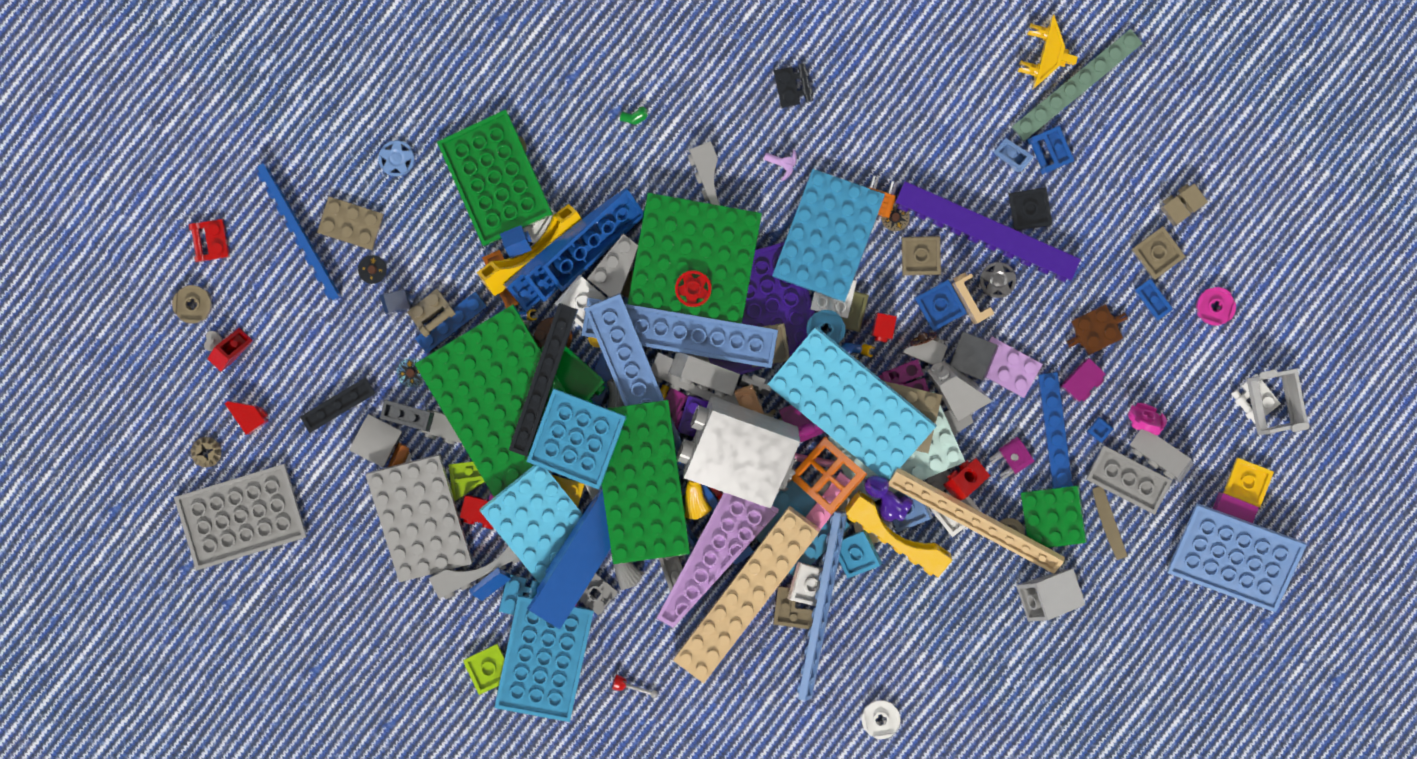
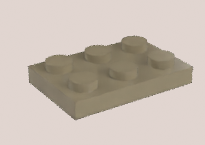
[317,197,384,251]

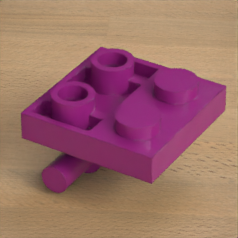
[779,405,825,443]

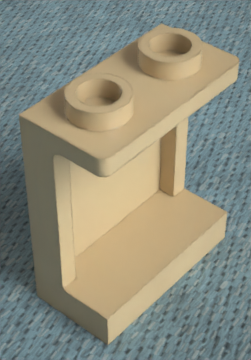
[951,272,995,324]

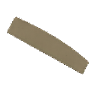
[1092,487,1127,560]

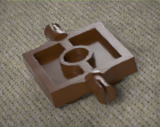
[1066,304,1128,356]

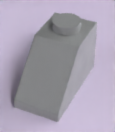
[902,337,948,366]

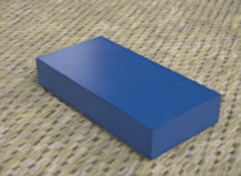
[469,568,511,601]

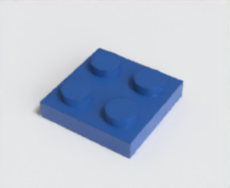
[914,280,967,332]

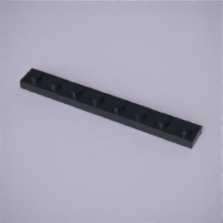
[509,303,578,457]

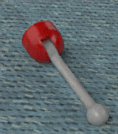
[612,674,658,698]

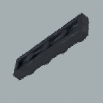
[300,377,376,433]

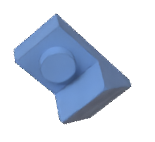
[993,138,1033,172]

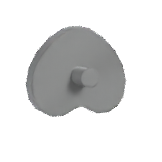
[204,331,223,351]

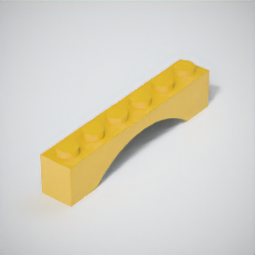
[476,204,582,296]
[845,490,952,578]

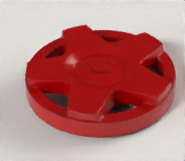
[675,271,712,307]

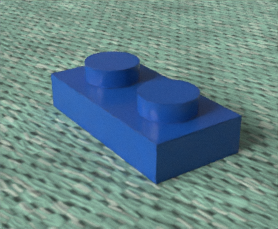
[1134,279,1173,321]

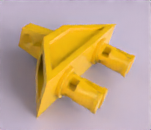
[1018,14,1078,90]

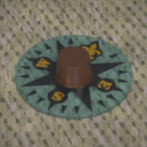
[397,358,424,387]

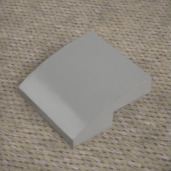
[349,414,402,468]

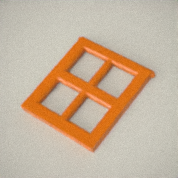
[791,436,867,515]

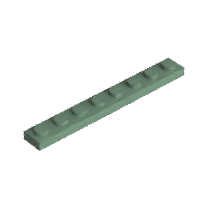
[1012,29,1143,142]

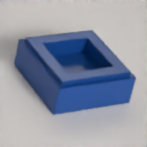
[1086,416,1114,443]

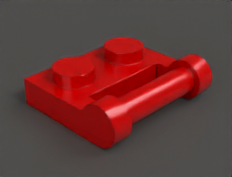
[189,219,230,262]

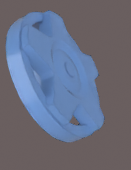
[378,140,415,177]

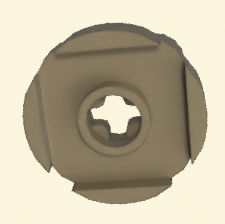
[172,285,212,324]

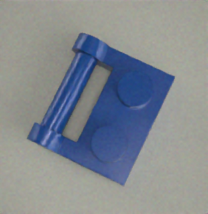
[1027,126,1074,175]

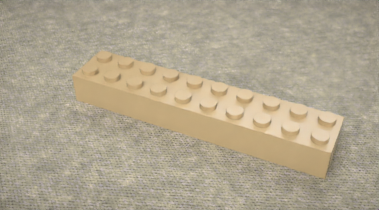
[673,505,820,684]

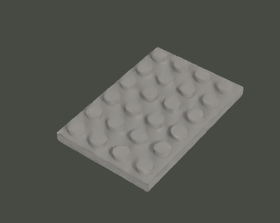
[365,454,473,582]
[174,464,307,571]

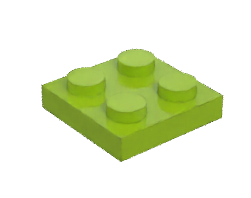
[463,643,505,695]

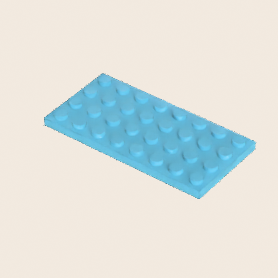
[767,327,937,481]

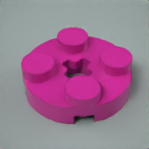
[1196,287,1236,326]
[1128,403,1167,435]

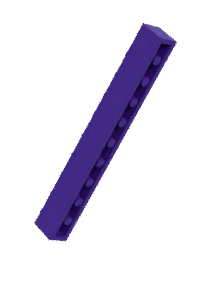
[894,181,1081,283]

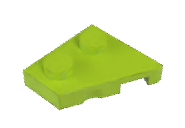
[449,461,485,501]

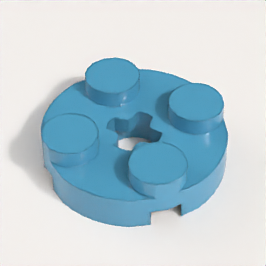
[806,310,845,344]

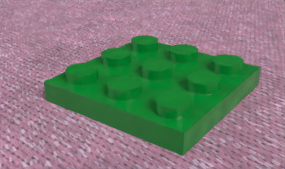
[1021,485,1087,548]

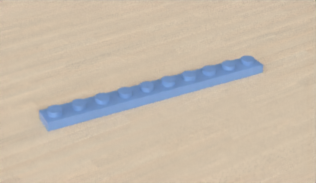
[797,511,847,701]

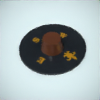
[358,255,387,284]

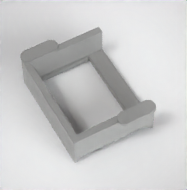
[1246,369,1310,435]

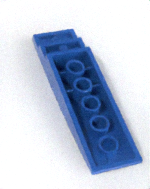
[503,188,644,312]
[527,487,611,629]

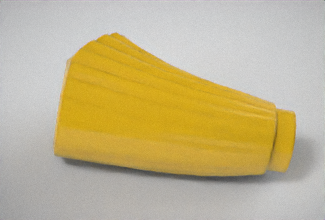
[684,480,712,519]

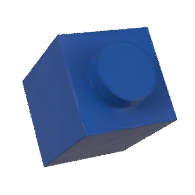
[500,225,532,259]

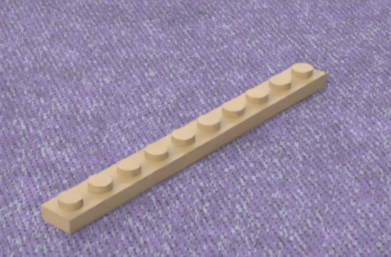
[889,468,1065,574]

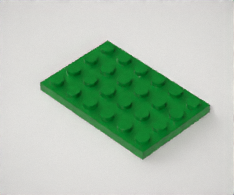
[437,109,553,247]

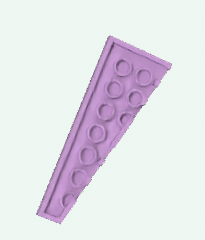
[656,492,779,628]

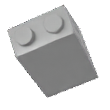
[927,361,991,421]
[1016,569,1085,622]

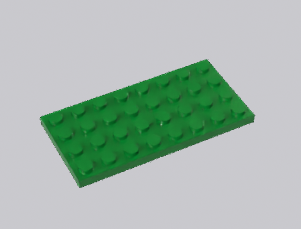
[602,400,690,564]

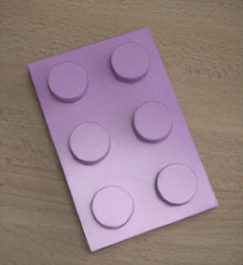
[986,337,1043,398]

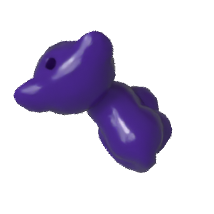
[863,475,913,522]

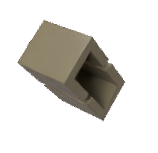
[1160,183,1208,226]

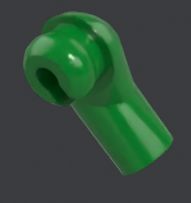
[620,107,648,125]

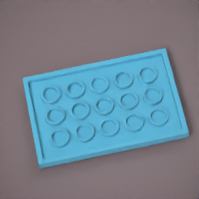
[479,465,583,584]

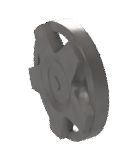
[980,262,1016,298]

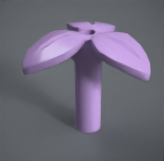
[764,150,797,181]

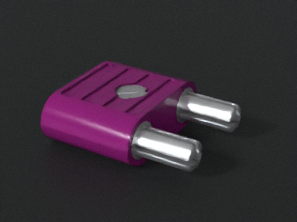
[989,437,1034,480]

